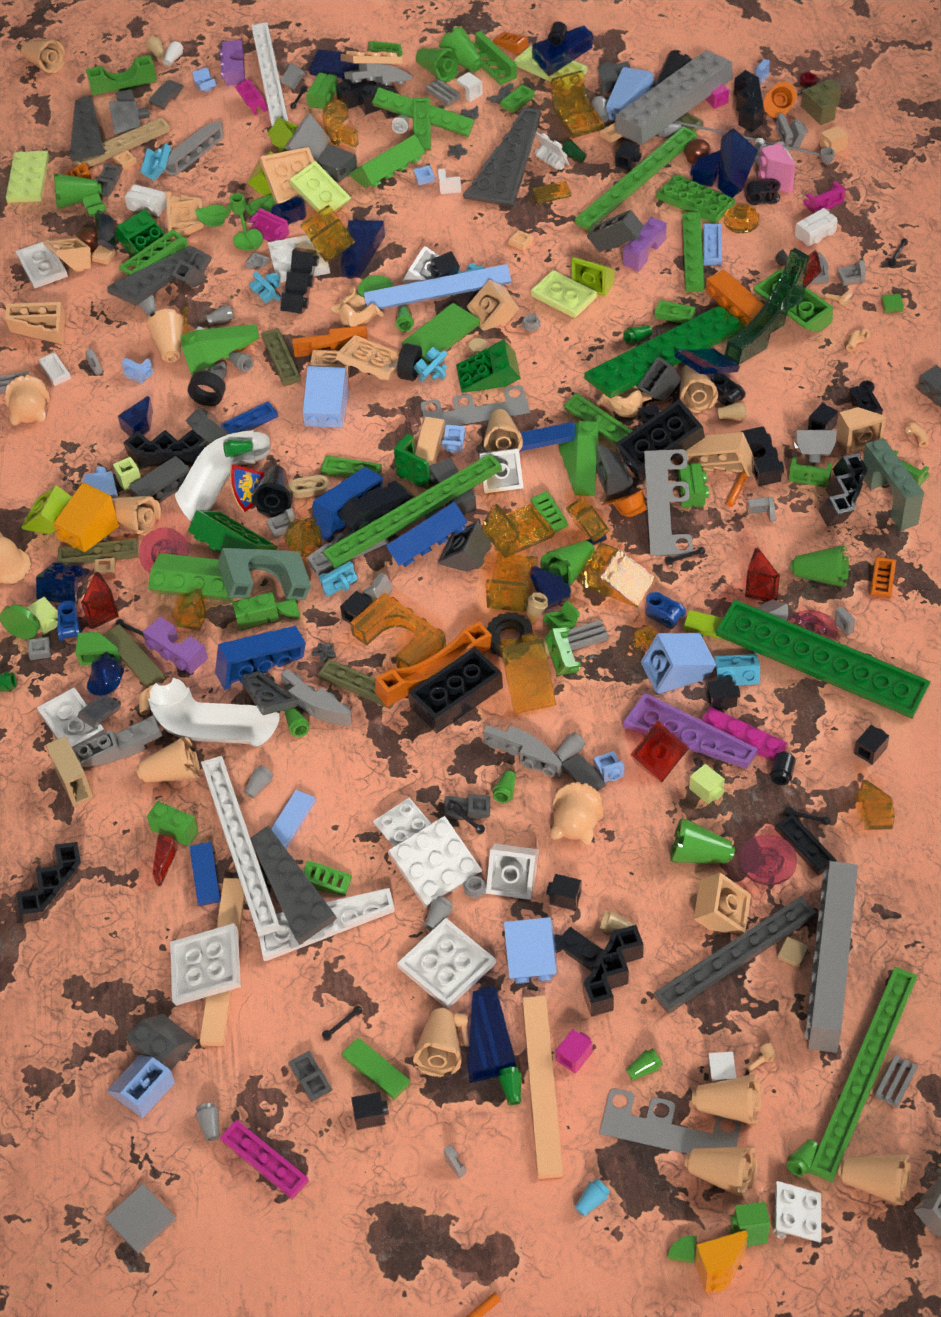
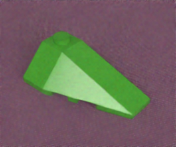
[180,324,259,375]
[559,421,599,496]

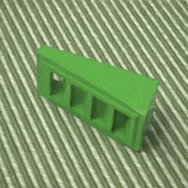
[367,41,403,57]
[530,491,568,534]
[303,861,352,896]

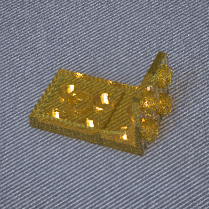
[551,70,604,138]
[300,204,355,262]
[481,503,556,558]
[485,553,538,612]
[497,633,556,714]

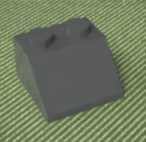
[596,445,633,501]
[438,521,494,572]
[126,1014,198,1070]

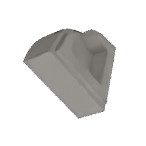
[245,252,270,269]
[86,349,103,375]
[208,361,227,380]
[443,1145,466,1178]

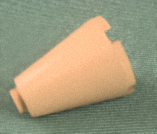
[21,40,65,73]
[146,309,183,363]
[679,364,718,413]
[484,409,523,452]
[112,496,161,536]
[137,737,200,782]
[413,1008,462,1077]
[692,1075,761,1125]
[685,1147,757,1199]
[838,1154,911,1206]

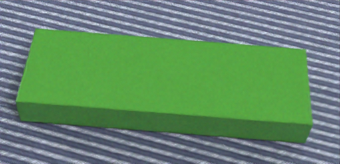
[413,98,431,150]
[320,456,382,478]
[342,1038,411,1100]

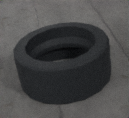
[397,343,423,381]
[188,371,226,406]

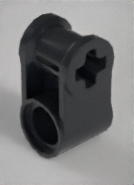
[746,180,781,205]
[711,373,746,406]

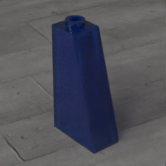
[532,25,594,76]
[718,128,759,198]
[340,220,385,278]
[467,986,516,1083]

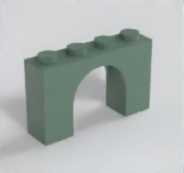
[863,438,924,531]
[217,548,311,600]

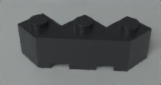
[734,70,764,133]
[335,80,400,119]
[280,248,319,314]
[123,429,207,466]
[818,453,868,527]
[337,480,415,531]
[14,842,81,923]
[584,925,644,1017]

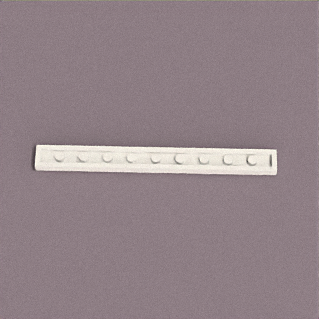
[251,22,288,126]
[201,756,281,937]

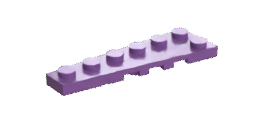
[623,693,758,769]

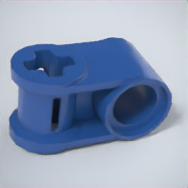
[645,592,686,629]
[57,601,81,641]

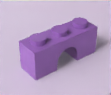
[220,40,246,86]
[623,217,667,271]
[143,617,208,674]

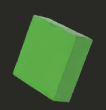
[881,294,904,313]

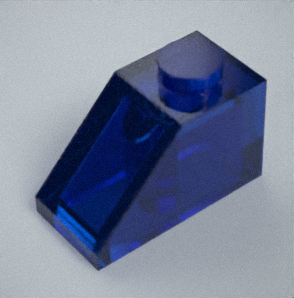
[690,150,723,187]
[118,396,153,437]
[528,566,571,610]

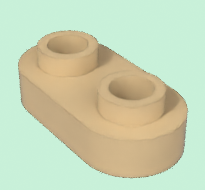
[290,475,329,498]

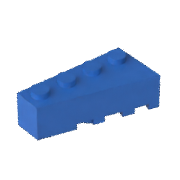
[311,467,383,543]
[386,502,468,567]
[215,626,306,690]

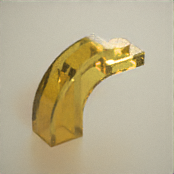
[322,98,359,148]

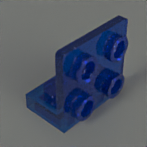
[36,562,89,604]

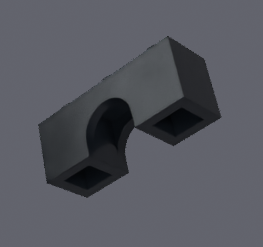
[741,426,784,486]

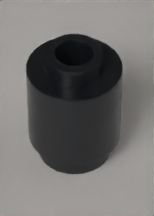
[548,21,567,46]
[770,751,796,785]

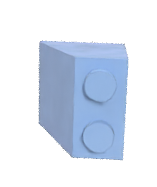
[303,366,349,428]
[641,633,716,694]
[504,917,558,984]

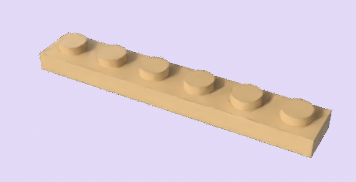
[73,117,171,168]

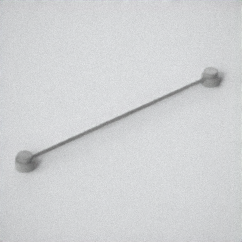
[673,121,835,164]

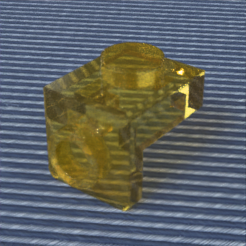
[633,624,658,648]

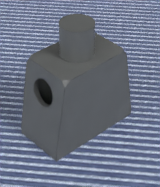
[109,101,149,134]
[317,144,358,182]
[637,356,681,401]

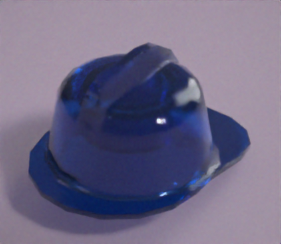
[87,652,124,696]

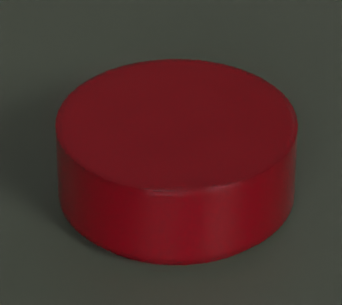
[800,72,817,87]

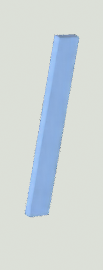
[364,264,511,309]

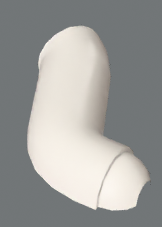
[175,431,270,521]
[148,678,279,747]

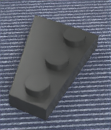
[241,671,298,715]

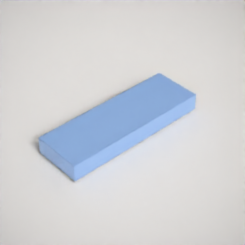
[703,224,722,266]
[271,790,316,849]

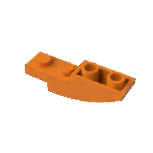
[292,325,368,357]

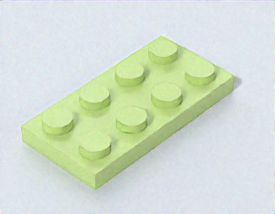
[514,43,587,89]
[6,151,49,203]

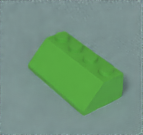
[348,134,426,188]
[753,269,833,332]
[148,553,233,602]

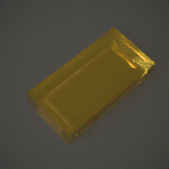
[532,181,571,204]

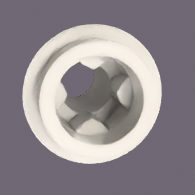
[163,41,183,66]
[392,115,410,134]

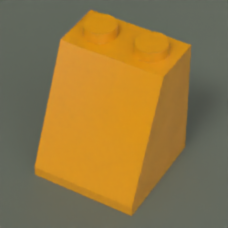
[53,483,119,553]

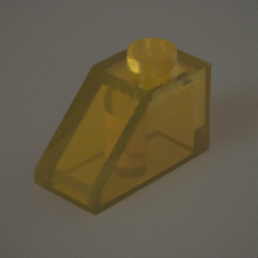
[173,589,207,631]

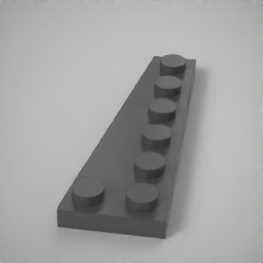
[70,96,105,162]
[107,246,204,306]
[250,826,337,945]

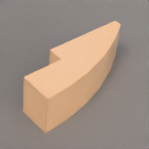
[415,417,445,466]

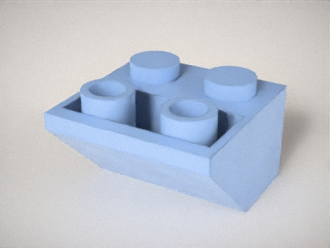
[107,1055,175,1119]

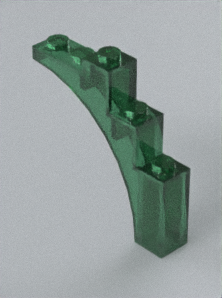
[724,248,810,365]

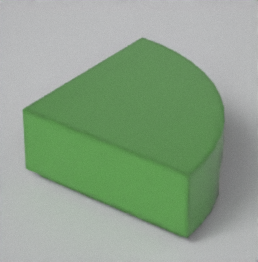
[276,599,300,619]
[668,1235,697,1263]

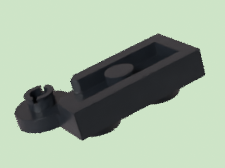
[849,380,883,415]
[554,927,603,972]

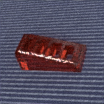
[153,835,178,886]

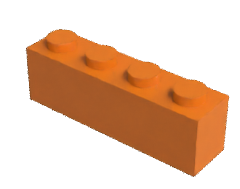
[706,270,771,333]

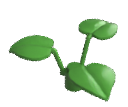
[195,193,275,251]

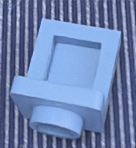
[192,67,216,92]
[121,358,153,384]
[441,425,466,453]
[594,751,624,783]

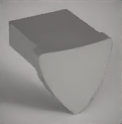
[280,63,307,90]
[790,119,808,149]
[806,252,829,284]
[837,260,866,286]
[746,497,776,522]
[266,508,297,539]
[362,573,393,607]
[755,599,788,621]

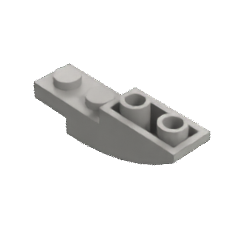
[344,63,412,86]
[281,669,352,726]
[73,715,162,767]
[483,725,562,778]

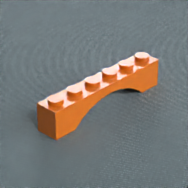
[375,621,492,707]

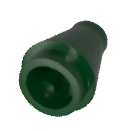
[562,140,587,163]

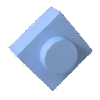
[754,59,770,84]
[413,165,435,185]

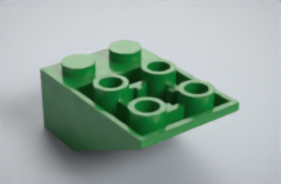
[115,209,171,260]
[456,339,521,393]

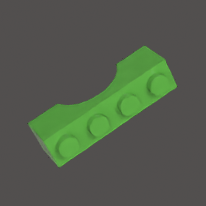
[86,55,157,96]

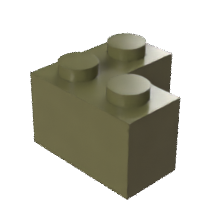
[801,79,841,125]

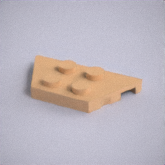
[166,192,204,241]

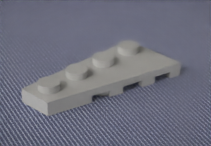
[307,519,388,576]

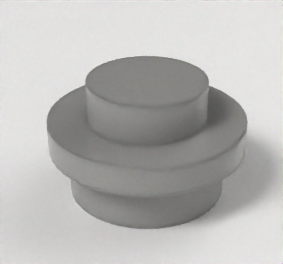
[522,314,540,331]
[464,876,486,898]

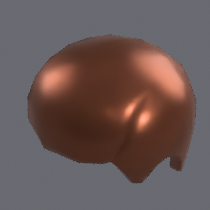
[684,139,711,164]
[76,227,99,253]

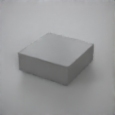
[834,606,855,635]
[28,637,51,660]

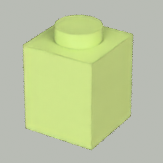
[113,456,141,492]
[27,597,58,634]
[689,764,725,804]

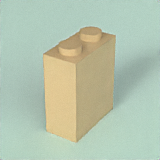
[46,736,93,807]

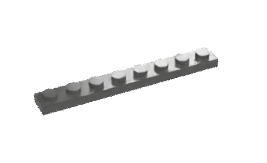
[654,896,816,1014]

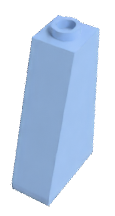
[606,67,655,121]

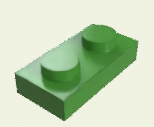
[500,85,535,114]
[654,300,696,324]

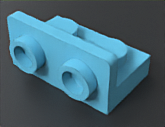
[140,143,171,181]
[714,654,760,686]

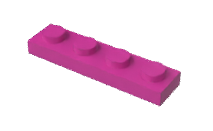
[701,707,788,761]
[220,1120,309,1200]

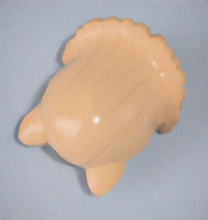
[330,287,384,327]
[5,374,50,425]
[596,386,652,418]
[0,532,31,584]
[551,782,604,845]

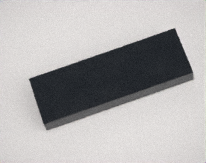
[95,210,115,251]
[775,814,837,876]

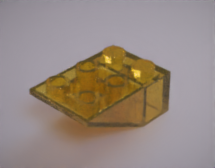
[582,542,656,607]

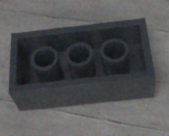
[615,399,705,482]
[408,647,503,733]

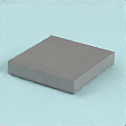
[105,1184,176,1254]

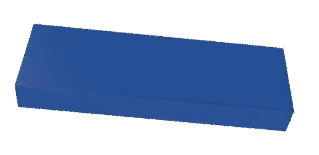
[222,401,278,434]
[520,422,576,451]
[189,842,221,906]

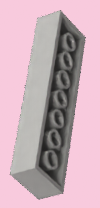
[615,50,732,145]
[804,861,858,1053]

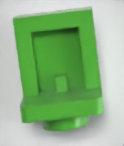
[82,193,106,217]
[543,601,580,630]

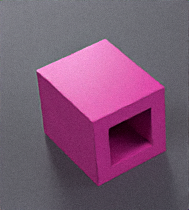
[705,84,729,109]
[556,1029,593,1074]

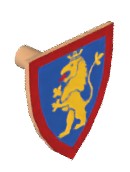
[230,464,264,513]

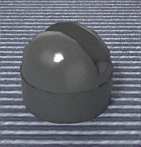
[775,249,791,266]

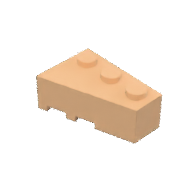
[5,302,66,345]
[686,432,755,477]

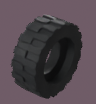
[487,612,533,659]

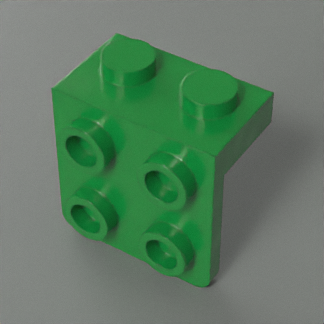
[394,433,431,489]

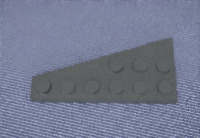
[463,107,542,207]

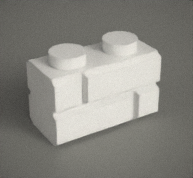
[125,184,167,217]
[795,208,837,247]

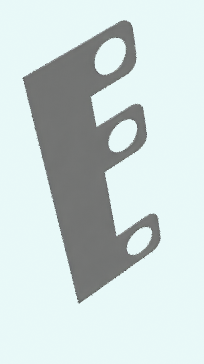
[421,385,530,427]
[644,449,693,556]
[599,1089,742,1154]

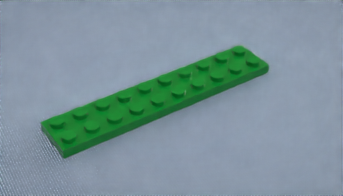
[584,306,745,399]
[716,599,931,719]

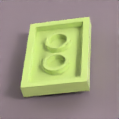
[289,161,351,220]
[531,270,597,318]

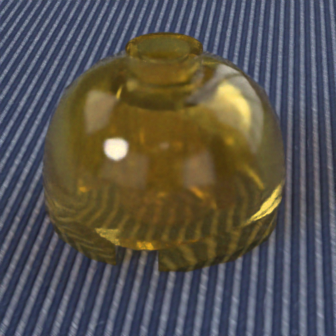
[284,517,322,557]

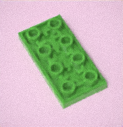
[656,174,735,224]
[402,303,480,364]

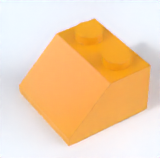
[695,1230,748,1293]

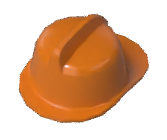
[763,82,797,118]
[601,488,647,517]

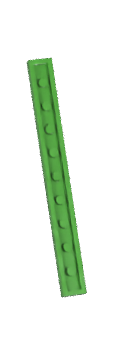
[575,126,697,231]
[323,454,502,568]
[809,967,918,1183]

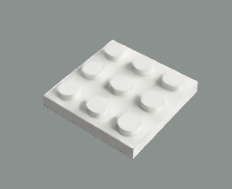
[268,233,330,283]
[388,816,482,908]
[397,918,496,1010]
[170,923,241,1006]

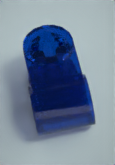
[271,197,307,225]

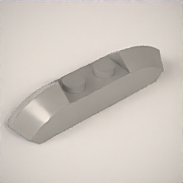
[164,121,224,175]

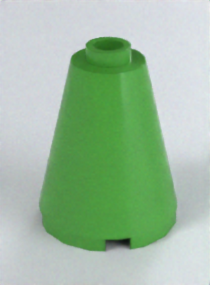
[439,27,483,72]
[415,47,461,82]
[54,173,102,209]
[540,540,595,589]
[790,546,849,587]
[670,818,735,864]

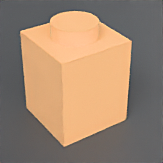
[820,125,849,154]

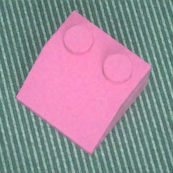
[758,143,795,193]

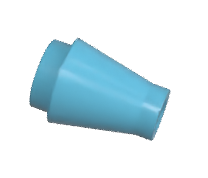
[574,1178,610,1217]

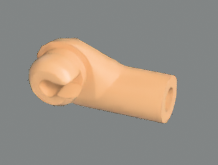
[846,329,870,351]
[904,422,929,447]
[139,685,153,715]

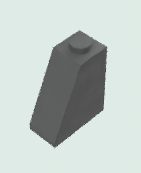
[185,407,230,444]

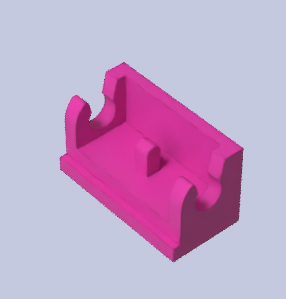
[235,79,268,115]
[803,181,846,214]
[249,208,289,242]

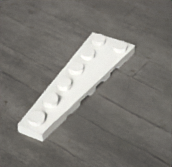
[259,888,395,961]

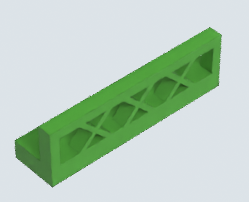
[474,31,517,85]
[119,229,188,276]

